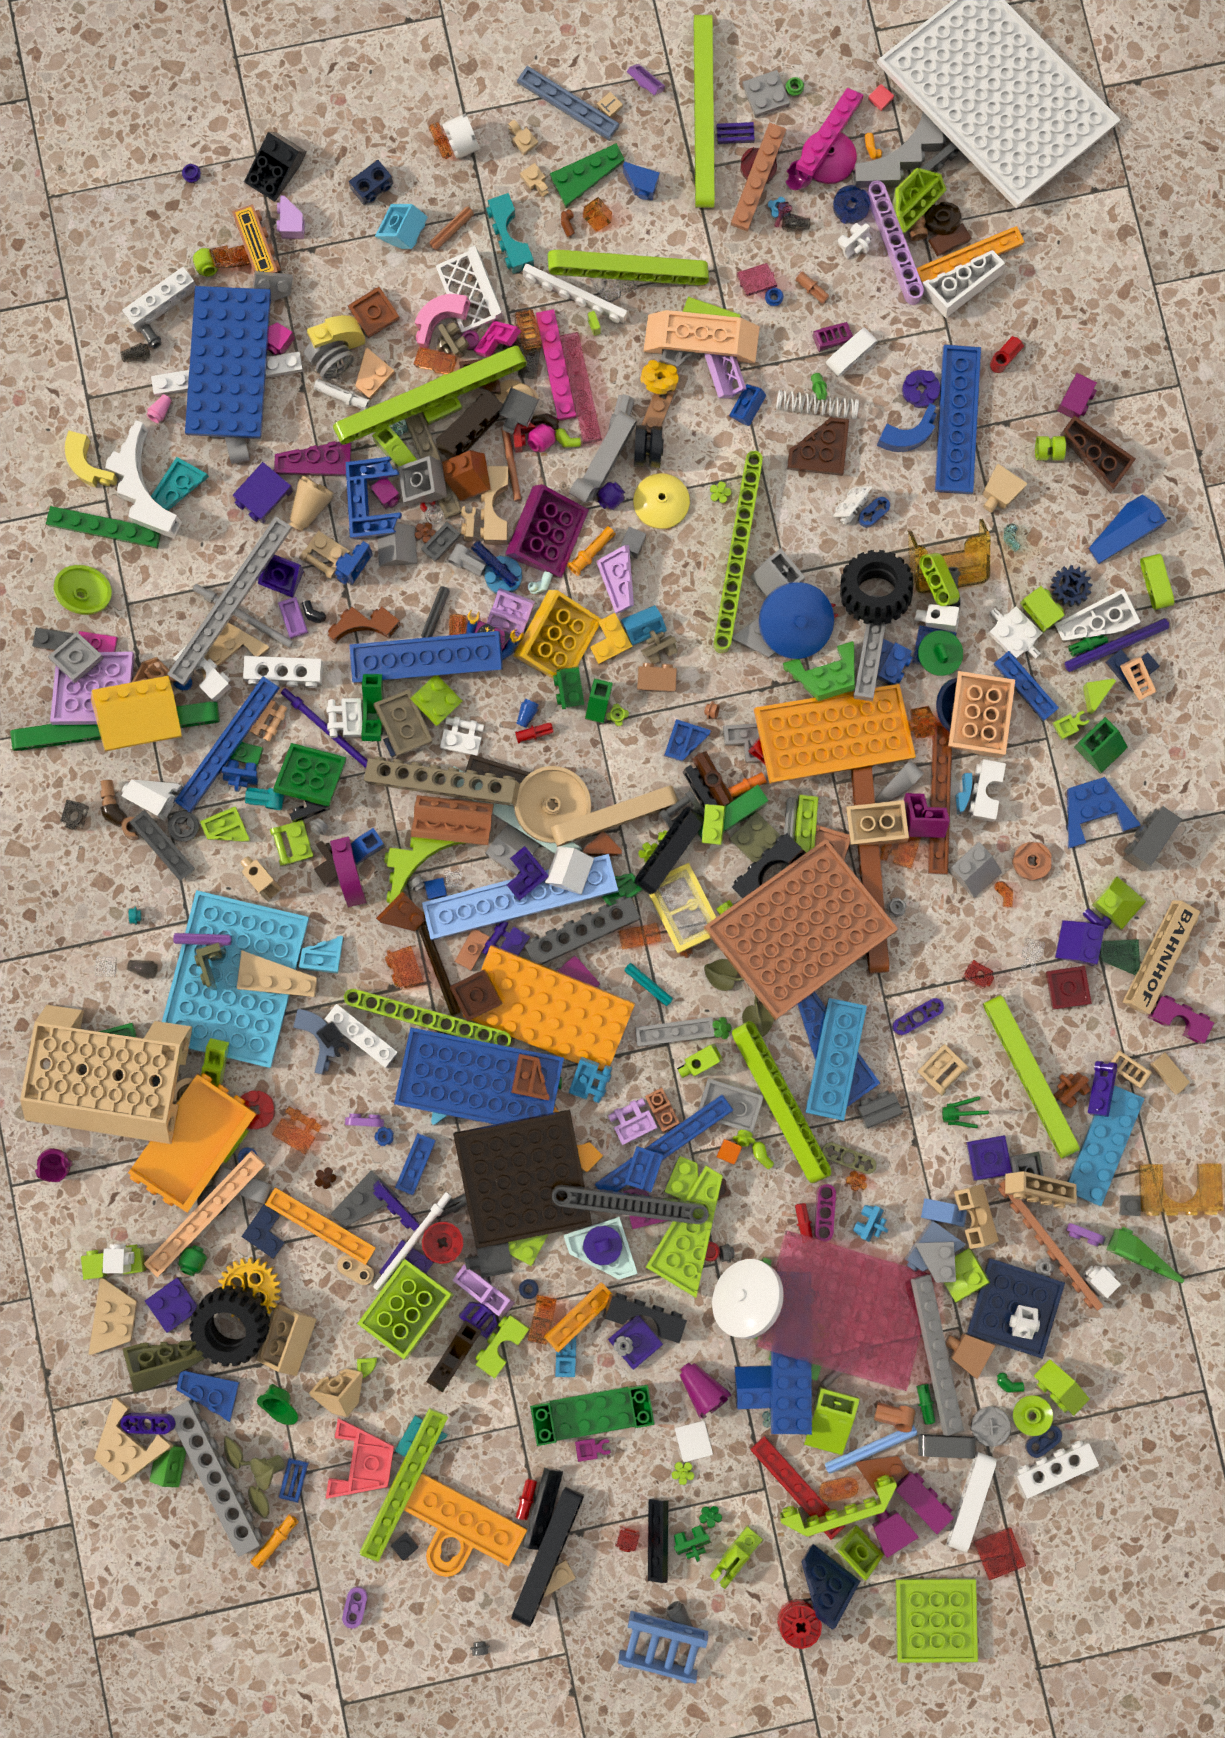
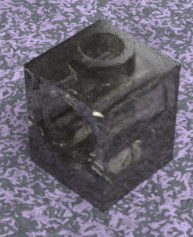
[60,800,89,831]

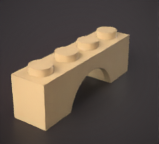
[480,466,509,545]

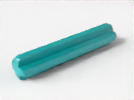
[624,963,673,1006]

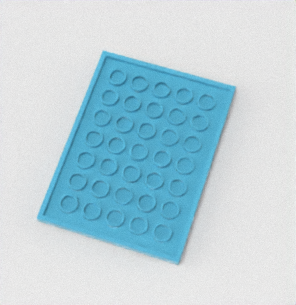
[162,890,309,1068]

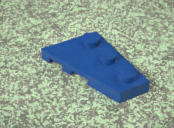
[176,1370,240,1422]

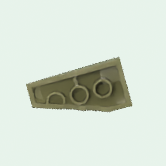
[122,1341,205,1393]

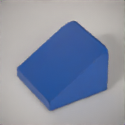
[424,877,447,900]

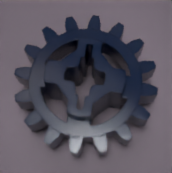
[1050,565,1093,607]

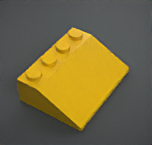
[513,590,602,678]
[91,676,182,752]

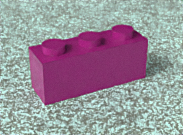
[895,1471,954,1534]

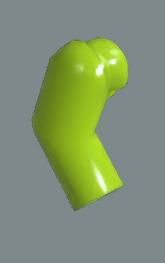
[555,428,581,448]
[752,1142,774,1169]

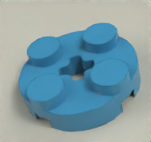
[485,556,522,594]

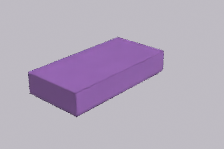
[278,597,308,639]

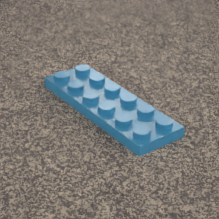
[805,998,867,1121]
[1067,1085,1145,1206]

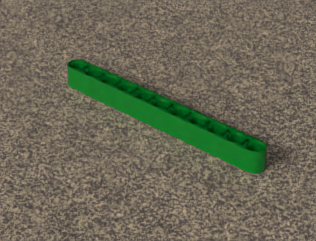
[10,702,220,751]

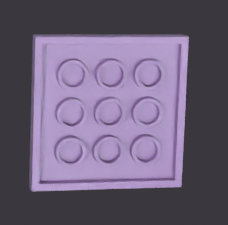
[50,652,134,725]

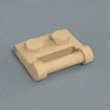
[299,530,350,579]
[917,1044,969,1096]

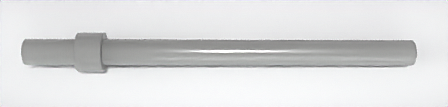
[192,584,293,648]

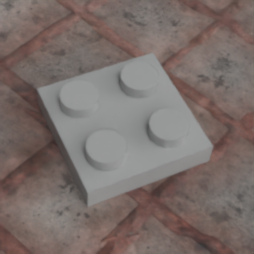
[742,70,790,118]
[48,632,104,683]

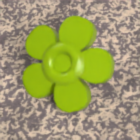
[710,482,731,503]
[638,842,658,863]
[671,1462,694,1485]

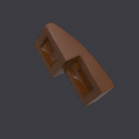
[928,223,972,256]

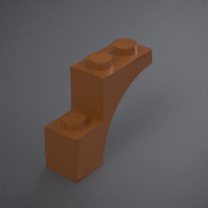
[328,607,401,644]

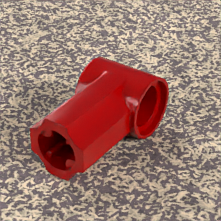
[990,336,1024,373]

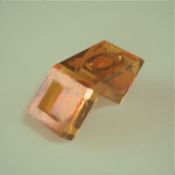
[528,1295,557,1345]

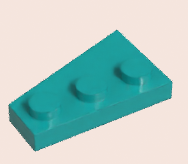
[151,457,209,511]

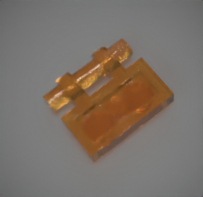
[880,837,921,869]
[272,1106,322,1155]

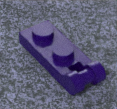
[1088,1061,1117,1117]

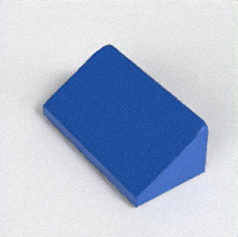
[729,384,766,426]

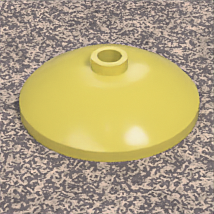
[633,473,690,529]

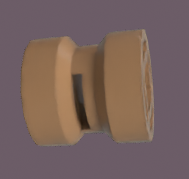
[909,216,929,241]

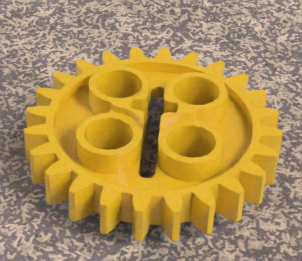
[217,1257,282,1321]

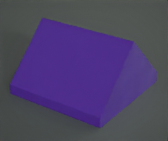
[258,555,304,598]

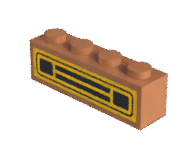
[232,204,281,273]

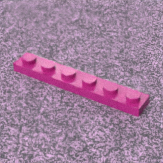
[796,88,864,176]
[536,309,576,421]

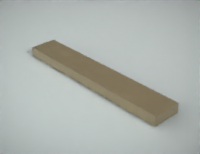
[404,412,462,520]

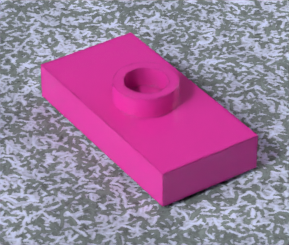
[79,631,118,652]

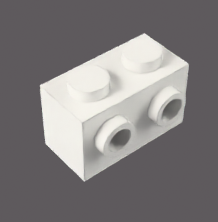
[103,1243,135,1273]
[1082,1265,1121,1298]

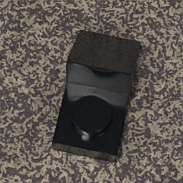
[289,800,330,822]

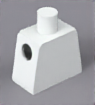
[915,604,960,635]

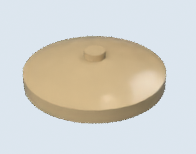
[514,766,591,843]

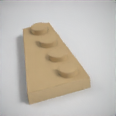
[237,950,317,997]

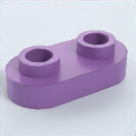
[345,1113,384,1127]
[1066,1223,1106,1247]
[342,1586,368,1629]

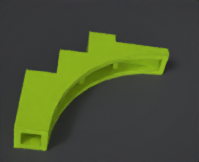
[384,837,466,904]

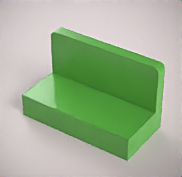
[149,1445,186,1487]

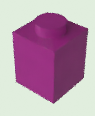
[370,478,401,510]

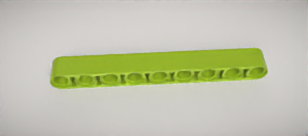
[547,249,709,285]
[344,989,512,1047]
[983,995,1080,1159]
[732,1021,831,1184]

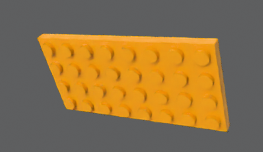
[754,684,916,784]
[463,945,635,1071]

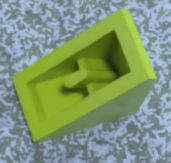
[1083,678,1116,714]

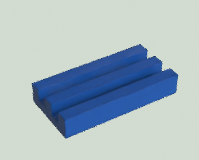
[279,1458,309,1503]

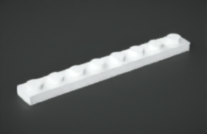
[151,352,303,397]

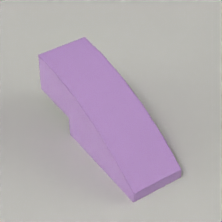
[453,1264,515,1318]

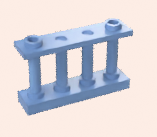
[618,1611,708,1684]

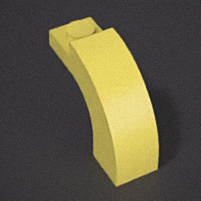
[307,315,365,350]
[65,430,118,488]

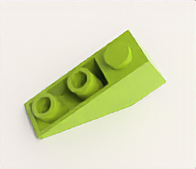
[372,426,417,468]

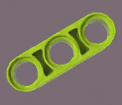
[919,553,960,606]
[1140,553,1174,610]

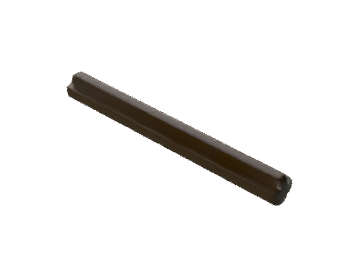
[418,924,460,1015]

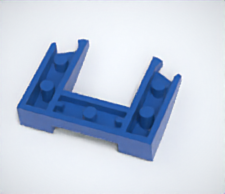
[345,456,402,540]

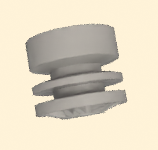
[304,341,355,381]

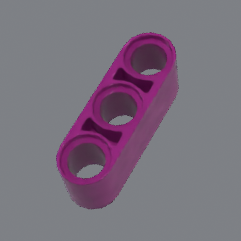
[814,1184,836,1242]

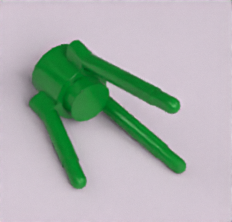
[942,1096,989,1128]

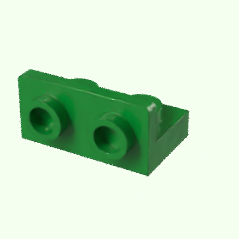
[553,666,584,710]

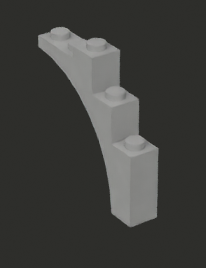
[853,112,946,189]

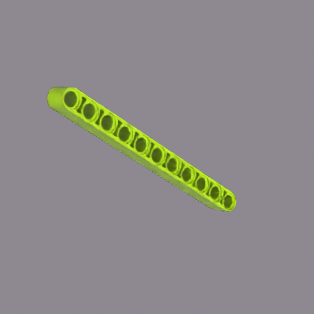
[693,15,715,208]
[333,346,527,445]
[713,451,763,653]

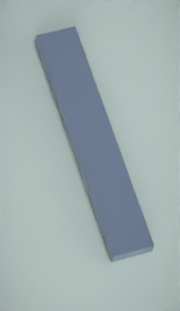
[517,66,619,141]

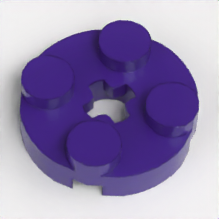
[902,370,940,408]

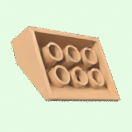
[948,671,1015,758]

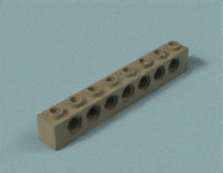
[364,756,520,807]

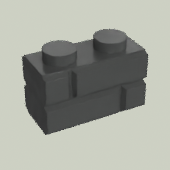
[857,1090,903,1129]

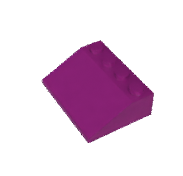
[505,484,589,578]

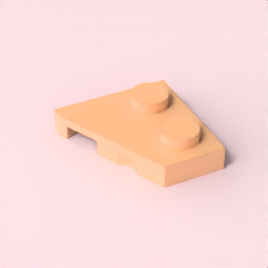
[355,348,395,400]

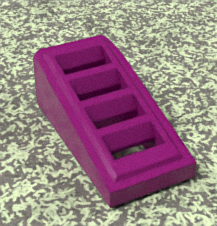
[812,322,853,352]

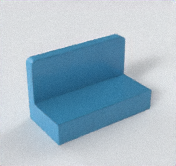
[621,605,667,645]

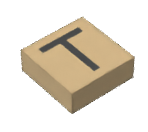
[597,92,623,118]

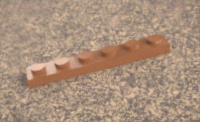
[730,122,787,232]

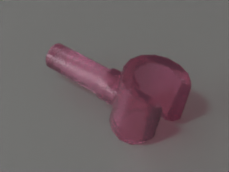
[774,201,792,228]

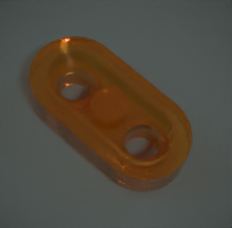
[819,1476,859,1502]

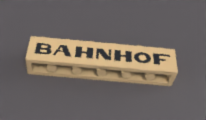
[1122,900,1200,1014]

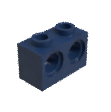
[349,160,393,205]

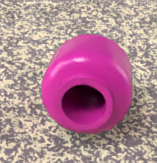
[527,424,555,452]

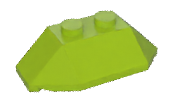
[893,168,947,233]

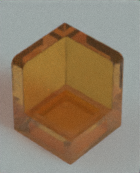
[583,197,612,232]

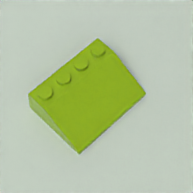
[357,1259,455,1360]

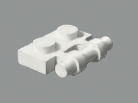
[326,698,362,738]
[440,716,484,756]

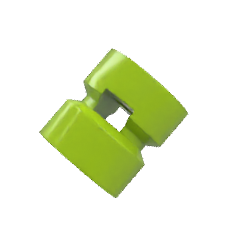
[1035,436,1066,461]

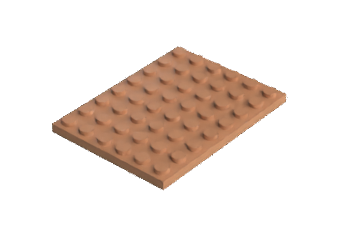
[704,839,898,1021]

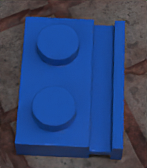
[624,1146,664,1192]

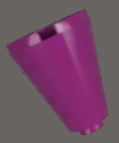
[679,1362,732,1420]

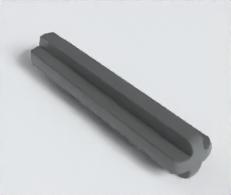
[421,586,450,638]

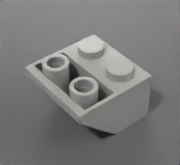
[750,548,805,597]

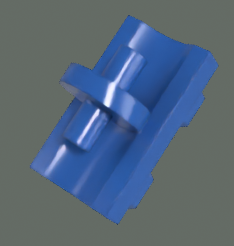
[222,760,258,792]

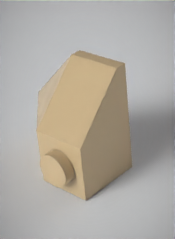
[309,1369,363,1417]

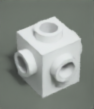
[1009,1305,1040,1339]

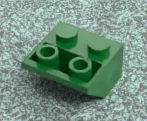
[1074,717,1128,774]

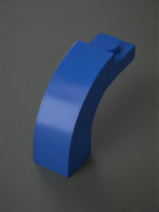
[877,403,937,452]

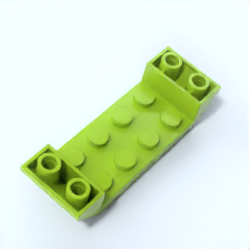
[779,1475,897,1537]

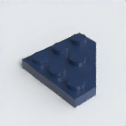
[801,1544,861,1630]

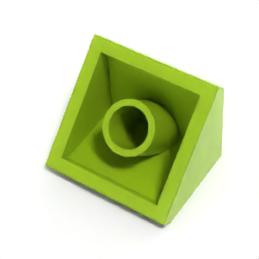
[834,1525,884,1581]

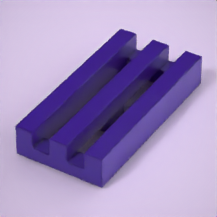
[716,122,755,144]

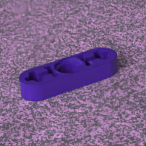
[892,998,944,1035]
[121,1413,176,1434]

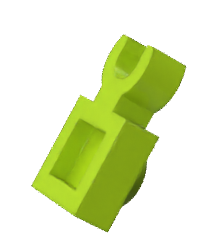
[1052,711,1090,740]

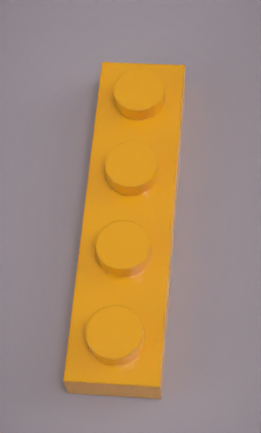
[544,1282,613,1352]

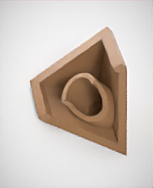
[132,657,176,683]

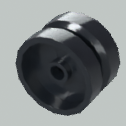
[634,425,664,468]

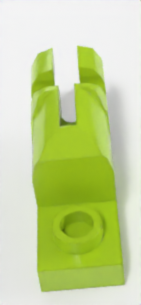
[710,1526,763,1589]

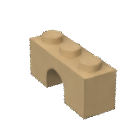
[954,1184,999,1249]

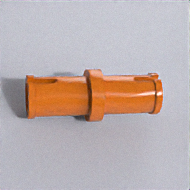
[727,772,767,799]

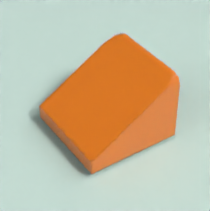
[716,1139,742,1164]

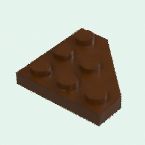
[787,417,849,476]

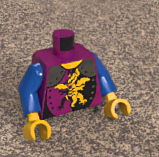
[466,610,524,661]

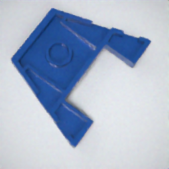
[1067,777,1141,849]

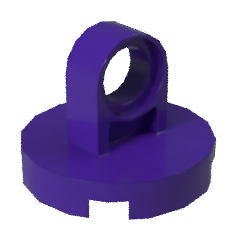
[583,1226,622,1265]

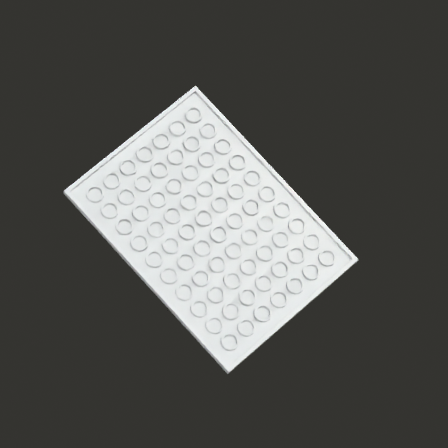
[877,0,1120,208]

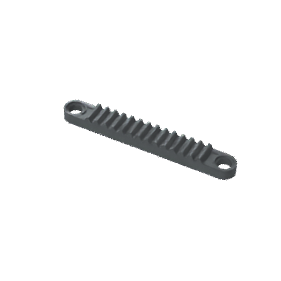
[552,1185,709,1224]

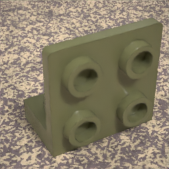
[194,943,226,990]

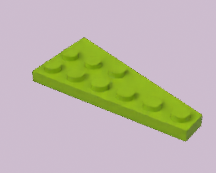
[646,1165,723,1298]

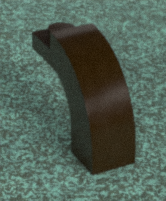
[426,1320,482,1393]

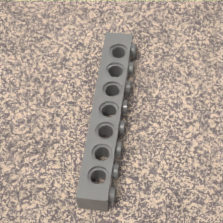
[167,1399,263,1557]

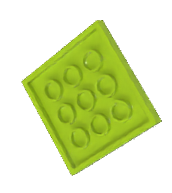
[895,1578,978,1663]

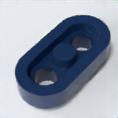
[1025,1425,1062,1458]

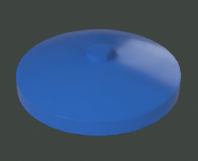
[759,582,834,659]

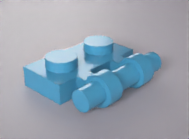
[568,1057,612,1103]

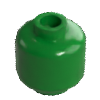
[178,1245,207,1276]

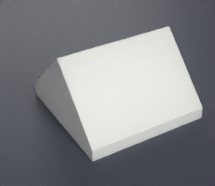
[545,847,594,895]

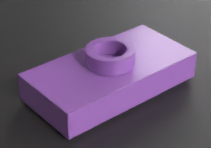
[627,64,665,95]

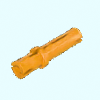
[250,1514,299,1570]

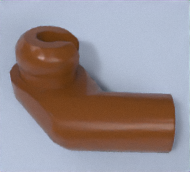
[561,209,575,237]

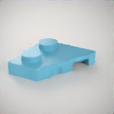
[299,936,344,974]

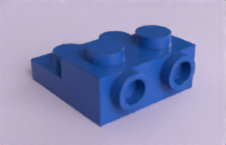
[334,541,373,585]
[877,639,913,685]

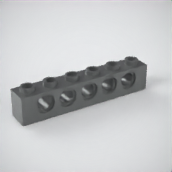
[525,896,641,965]

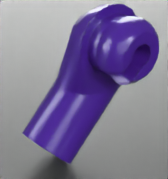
[1083,908,1112,929]

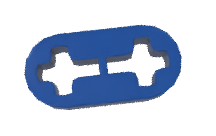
[858,497,890,528]

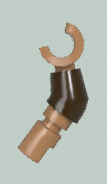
[100,780,139,840]

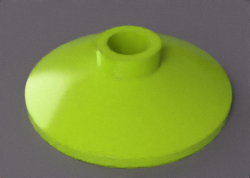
[1013,1395,1053,1436]

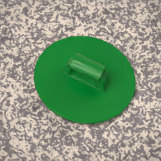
[918,630,963,676]

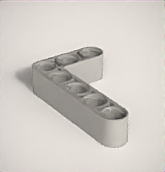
[569,411,637,503]

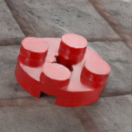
[241,1090,275,1129]

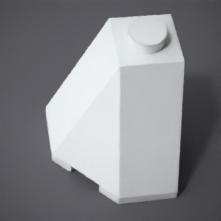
[121,779,183,821]

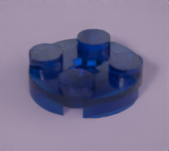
[833,185,870,224]

